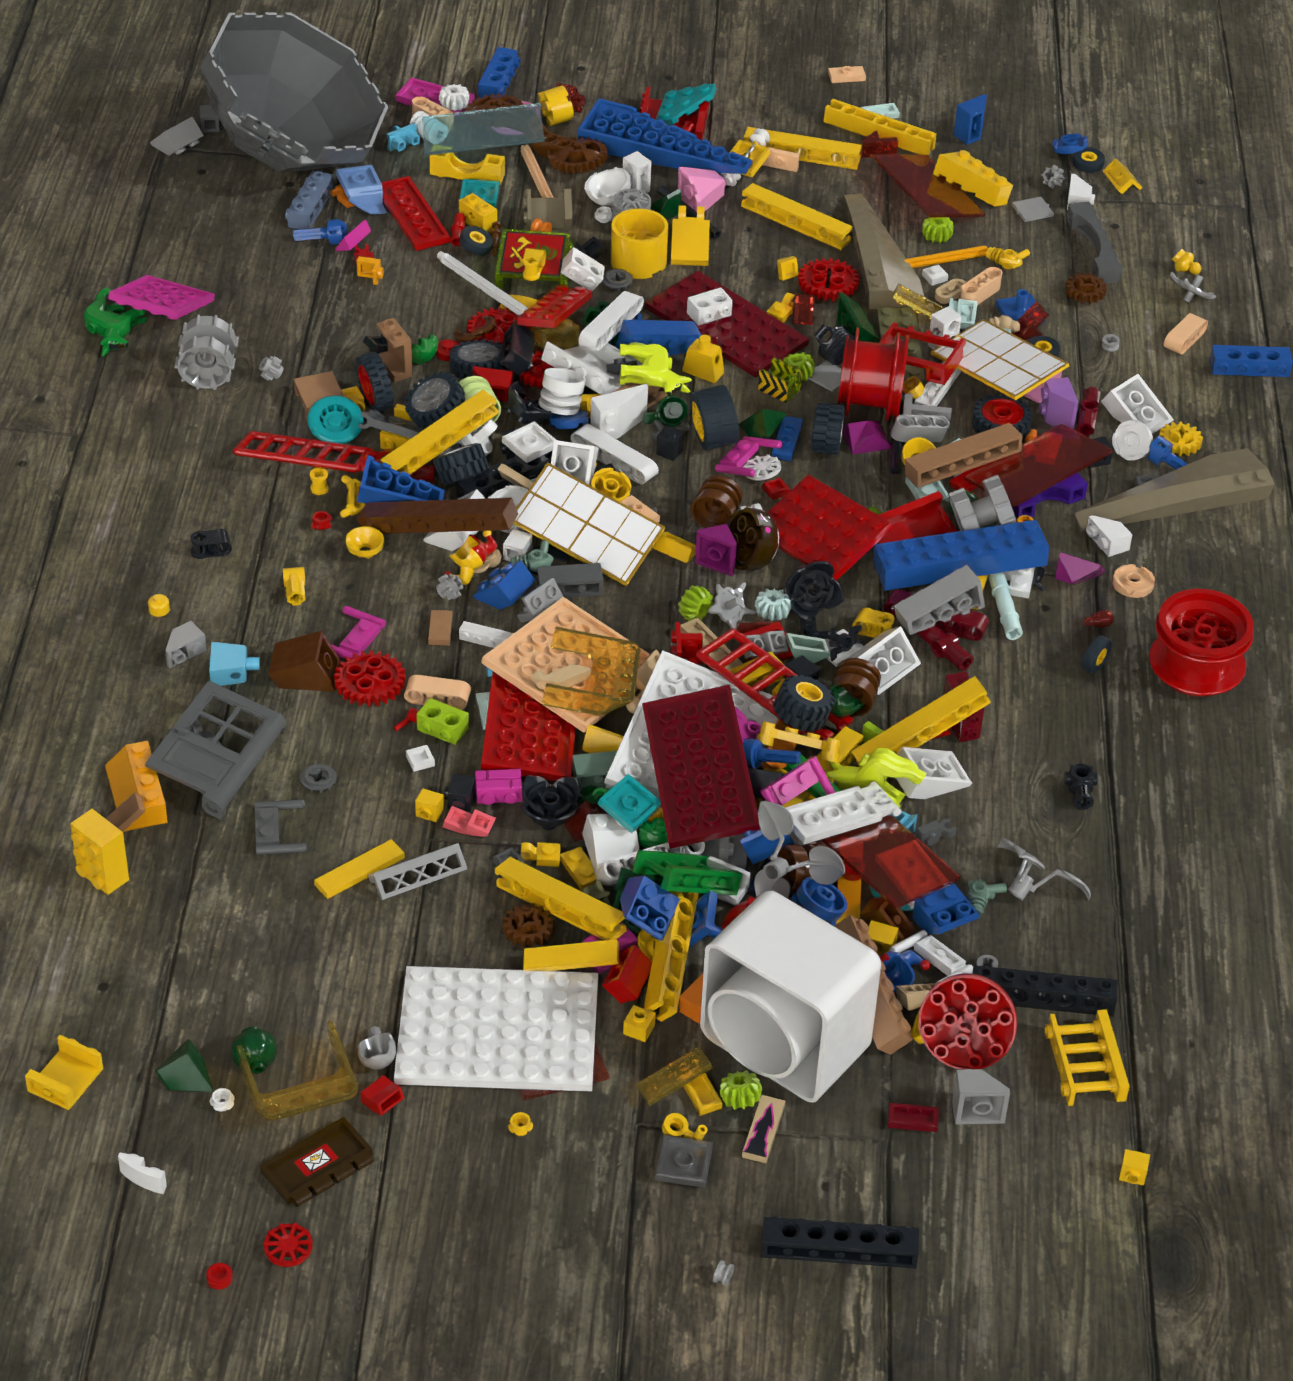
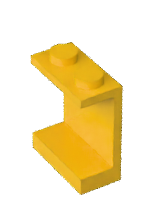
[25,1035,103,1110]

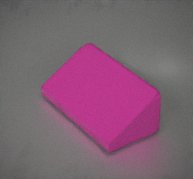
[336,220,371,251]

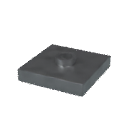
[655,1135,713,1188]

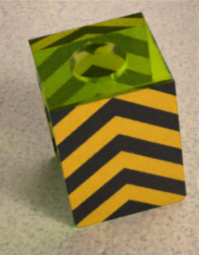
[758,358,802,403]

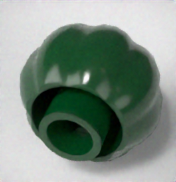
[231,1027,277,1074]

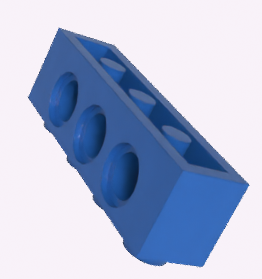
[478,47,520,98]
[1210,345,1293,377]

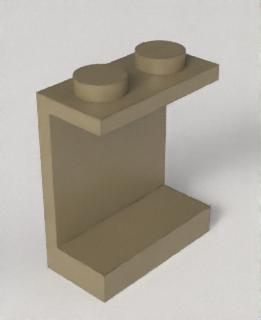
[523,189,572,230]

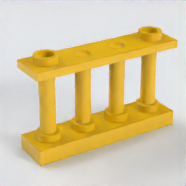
[1045,1010,1129,1106]

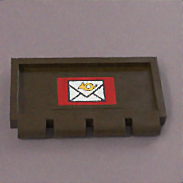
[259,1117,374,1207]

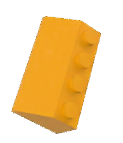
[105,741,168,832]

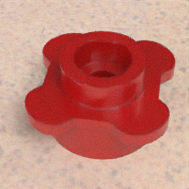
[311,511,332,530]

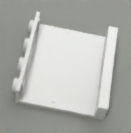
[541,342,643,395]

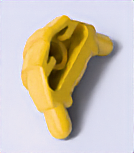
[340,475,365,518]

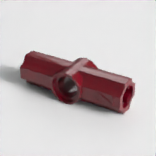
[1077,386,1101,437]
[917,625,974,671]

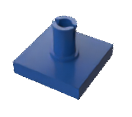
[995,289,1045,327]
[689,890,723,948]

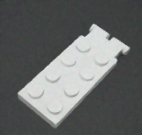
[786,781,901,844]

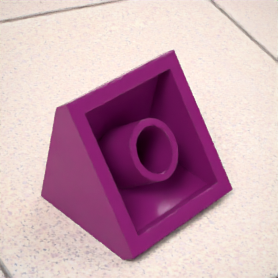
[695,524,737,577]

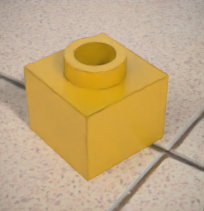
[415,788,444,822]
[623,1005,656,1042]
[1119,1149,1150,1185]

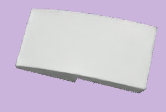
[118,1152,167,1194]

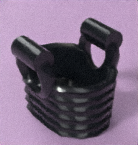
[814,324,855,366]

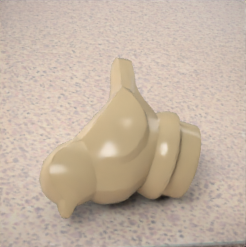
[989,315,1020,333]

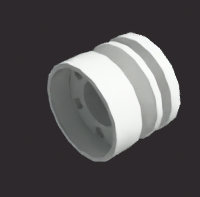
[538,368,586,415]

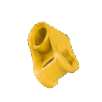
[523,248,546,281]
[852,607,895,638]

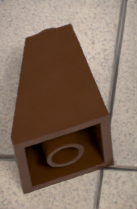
[268,631,341,692]

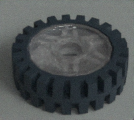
[450,339,508,379]
[405,372,465,429]

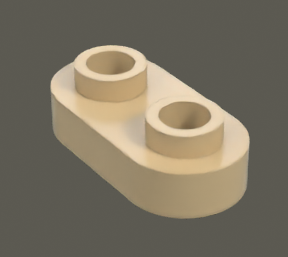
[935,279,966,304]

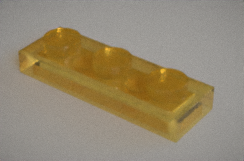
[893,283,945,319]
[636,1046,713,1106]

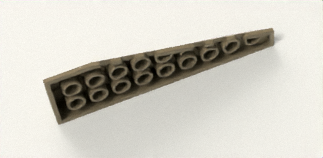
[844,194,926,309]
[1074,448,1275,532]

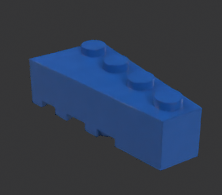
[615,320,701,358]
[357,455,445,504]

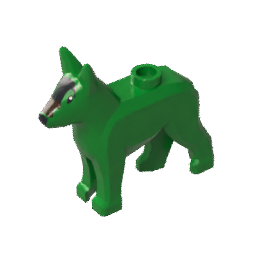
[83,287,147,357]

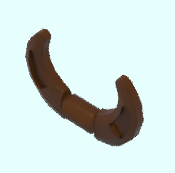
[454,316,495,342]

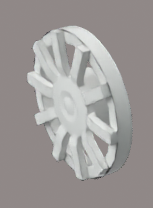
[743,455,781,480]

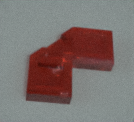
[556,83,586,113]

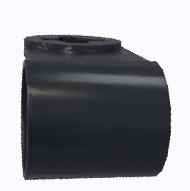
[190,529,232,559]

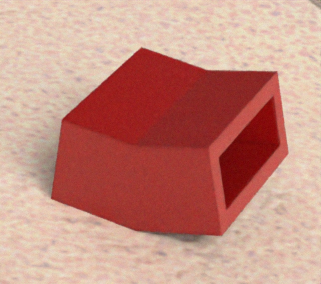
[361,1075,404,1116]

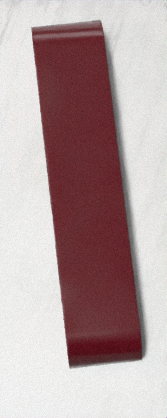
[883,590,989,641]

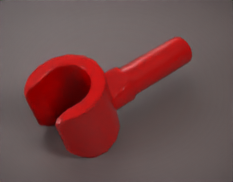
[393,708,420,731]

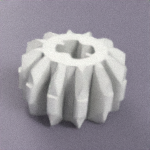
[439,84,469,112]

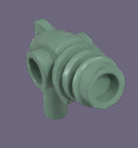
[511,540,554,572]
[967,879,1007,919]

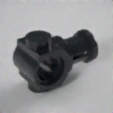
[1064,763,1097,810]

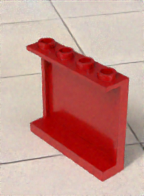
[876,491,958,587]

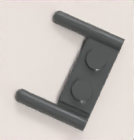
[255,799,307,855]

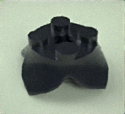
[504,381,553,426]
[785,561,844,621]
[521,775,580,830]

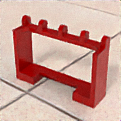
[879,322,966,385]

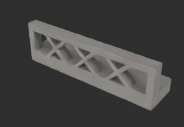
[368,843,467,900]

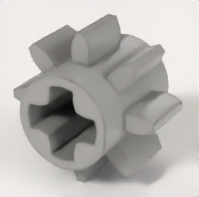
[1041,165,1065,189]
[259,356,284,381]
[436,573,463,600]

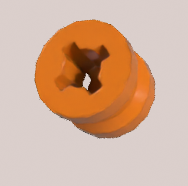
[530,218,552,234]

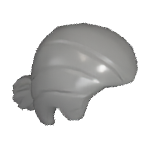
[358,1026,396,1070]

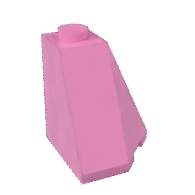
[678,167,726,212]

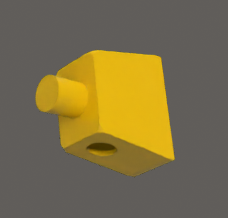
[682,335,724,384]

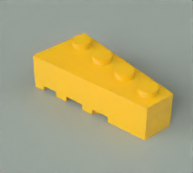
[933,150,1013,207]

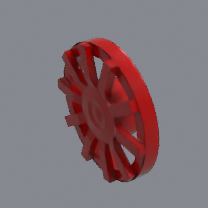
[263,1223,313,1267]

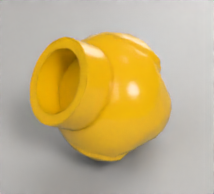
[1172,249,1202,275]

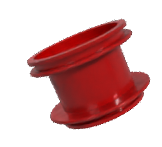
[837,327,909,422]
[1149,589,1254,696]

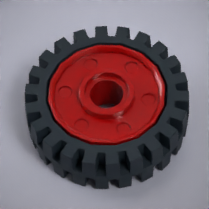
[355,352,394,412]
[972,393,1032,439]

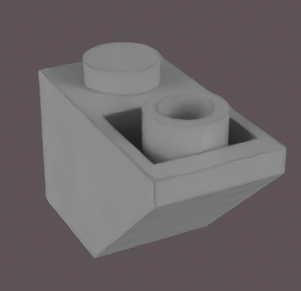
[165,621,207,668]

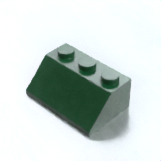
[836,292,880,343]

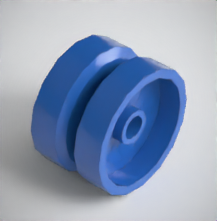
[790,877,847,926]

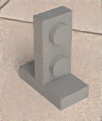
[903,393,952,428]

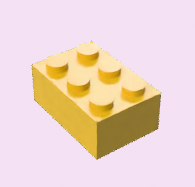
[70,809,129,895]

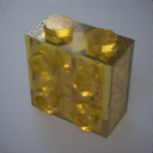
[530,318,580,350]

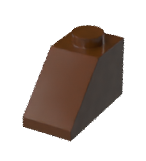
[860,894,916,943]

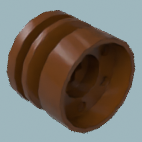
[691,475,742,528]
[831,658,881,717]
[777,843,824,894]

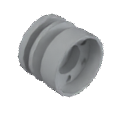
[612,189,651,220]

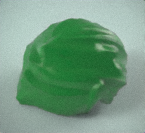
[411,334,438,365]
[637,818,668,849]

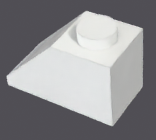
[1067,174,1095,210]

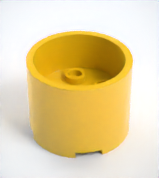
[611,208,668,279]

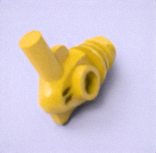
[986,247,1030,269]

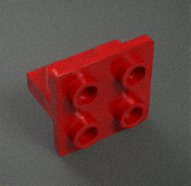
[670,622,703,666]

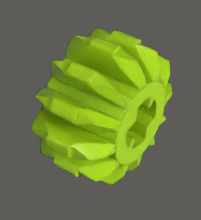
[922,214,954,244]
[783,352,815,381]
[678,585,713,621]
[720,1070,762,1110]

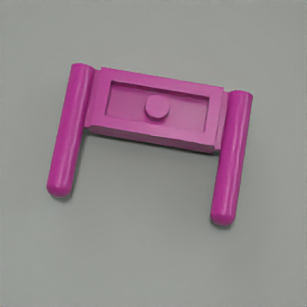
[715,436,782,477]
[331,606,386,659]
[760,756,836,805]

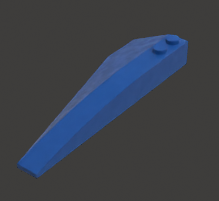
[578,98,752,174]

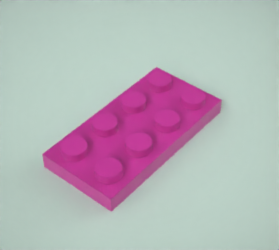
[396,77,475,119]

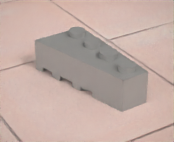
[894,565,985,635]

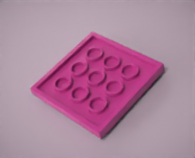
[108,275,215,320]

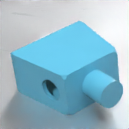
[209,642,260,686]

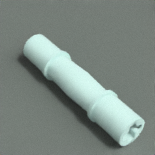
[988,572,1023,640]

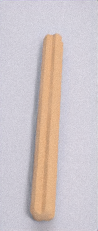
[520,144,554,198]

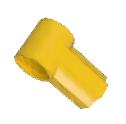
[283,567,306,606]

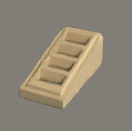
[896,983,936,1011]

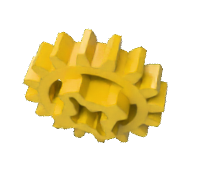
[1159,422,1203,456]

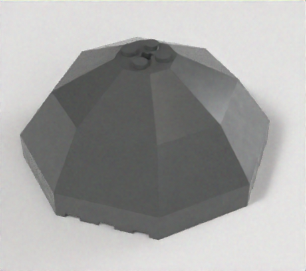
[200,12,388,172]

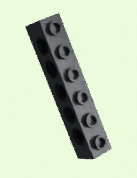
[456,439,561,499]
[972,965,1117,1017]
[761,1216,919,1269]

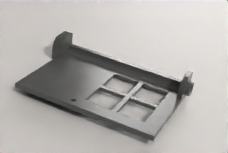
[145,681,286,820]

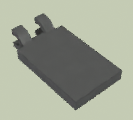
[358,409,424,438]

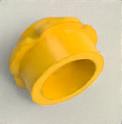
[508,1112,533,1136]

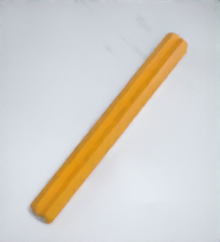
[905,246,988,268]

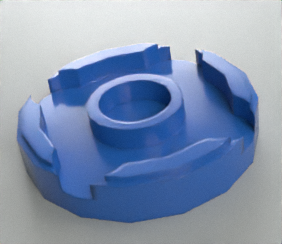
[1052,133,1088,154]
[549,410,589,429]

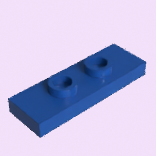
[772,416,803,461]

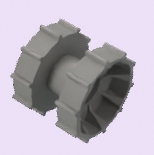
[174,314,239,390]
[948,475,1017,531]

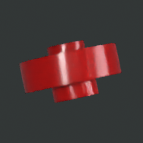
[436,339,459,361]

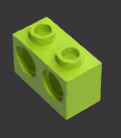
[417,698,469,745]

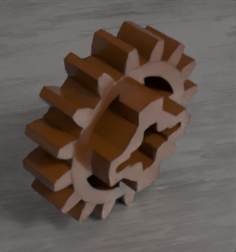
[1065,272,1107,304]
[503,903,554,949]

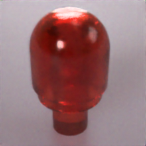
[1084,610,1114,628]

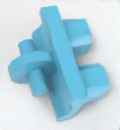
[387,123,420,152]

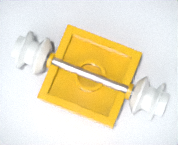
[721,128,771,186]

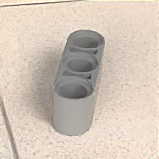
[890,415,950,442]

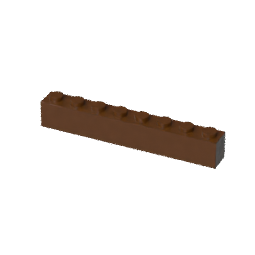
[357,498,518,534]

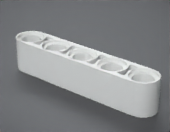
[578,291,644,351]
[571,424,659,484]
[597,842,705,886]

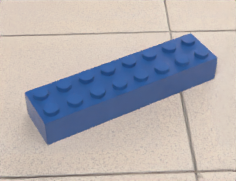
[874,520,1049,590]

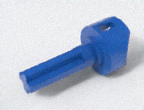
[293,219,348,245]
[1147,436,1188,470]
[743,738,801,769]

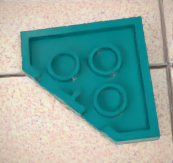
[655,83,717,126]

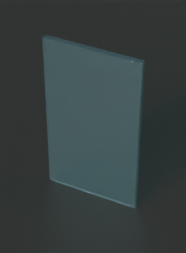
[422,103,545,156]

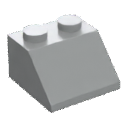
[150,117,204,156]
[952,1069,1010,1124]

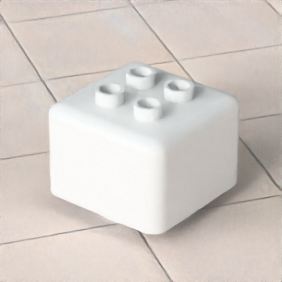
[700,891,881,1102]

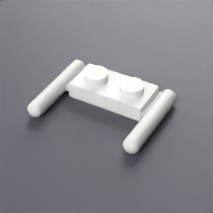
[889,930,973,984]

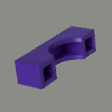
[1007,469,1088,520]

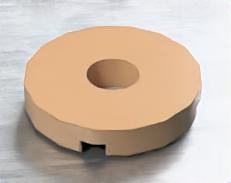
[1112,564,1155,598]

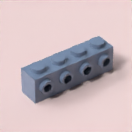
[285,171,334,229]

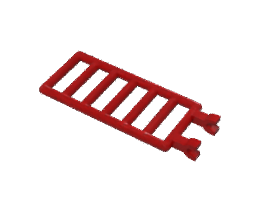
[233,431,392,473]
[696,628,854,742]

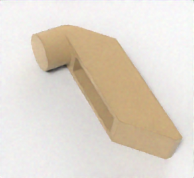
[531,664,591,692]

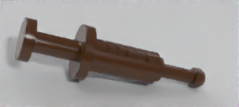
[490,222,502,256]

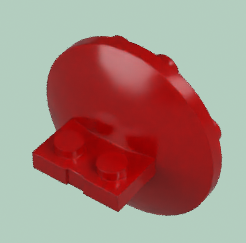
[918,973,1017,1070]

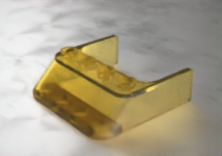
[542,627,641,716]
[237,1021,358,1121]

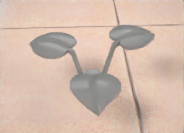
[754,801,845,898]
[998,838,1091,901]

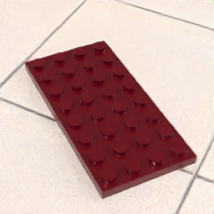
[645,271,809,378]
[642,684,761,849]

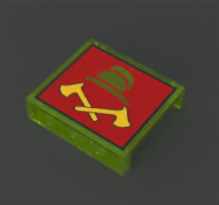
[495,229,573,290]

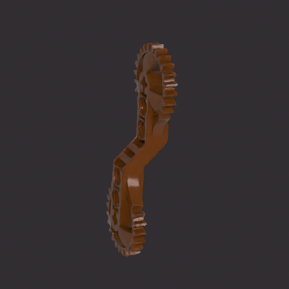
[465,93,608,174]

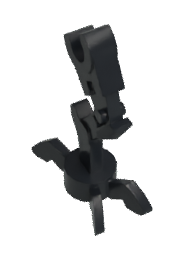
[800,616,863,661]

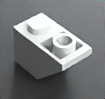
[1086,515,1132,557]

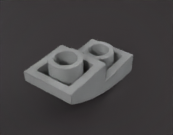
[744,631,788,659]

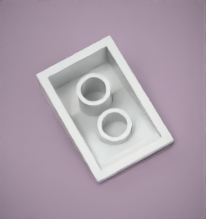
[1101,374,1174,434]
[591,384,648,439]
[551,440,598,485]
[896,747,972,799]
[582,814,639,880]

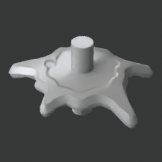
[1170,272,1216,303]
[708,582,756,630]

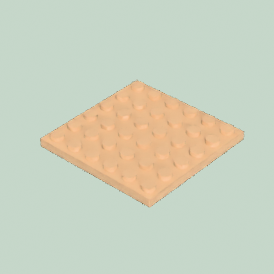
[481,597,650,732]

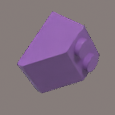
[1039,377,1079,433]

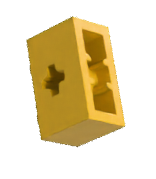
[459,193,497,232]

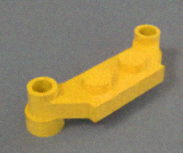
[756,721,841,763]

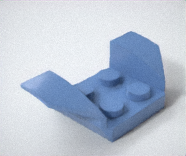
[336,165,387,214]

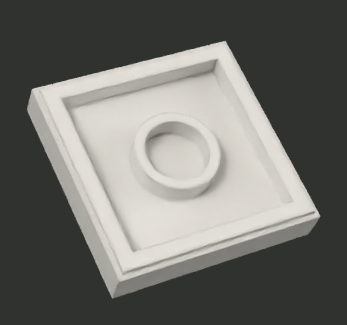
[502,421,556,463]

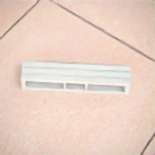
[459,621,514,648]

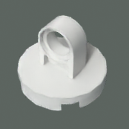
[461,419,498,456]
[1112,420,1153,460]

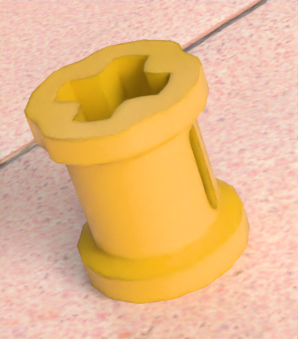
[310,468,329,495]

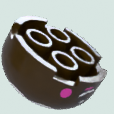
[727,507,779,571]

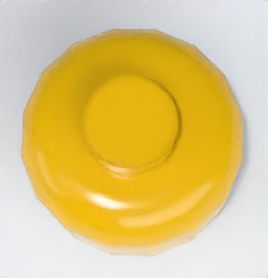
[148,594,170,617]

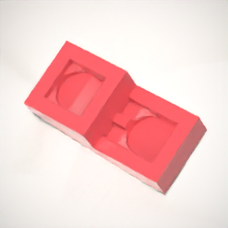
[442,806,496,837]

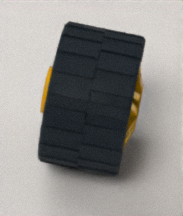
[690,384,739,450]

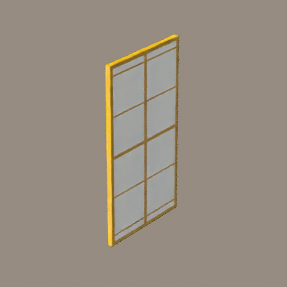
[931,319,1069,400]
[513,462,665,586]

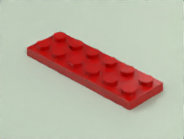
[381,176,450,251]
[517,285,592,328]

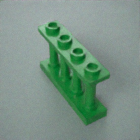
[632,850,743,895]

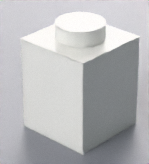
[503,529,532,562]

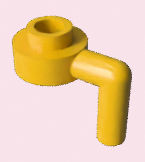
[662,1113,708,1140]

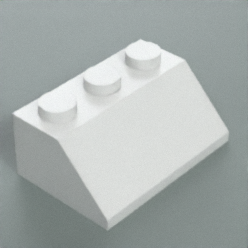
[423,489,484,551]
[845,626,921,696]

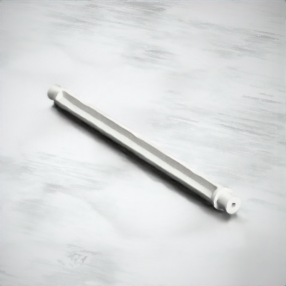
[437,251,528,316]

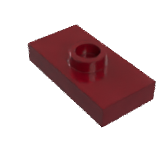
[888,1103,939,1132]

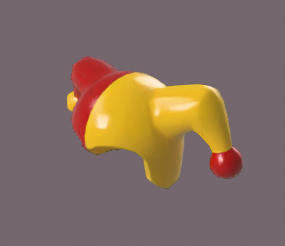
[444,531,497,585]

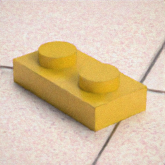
[560,846,597,891]

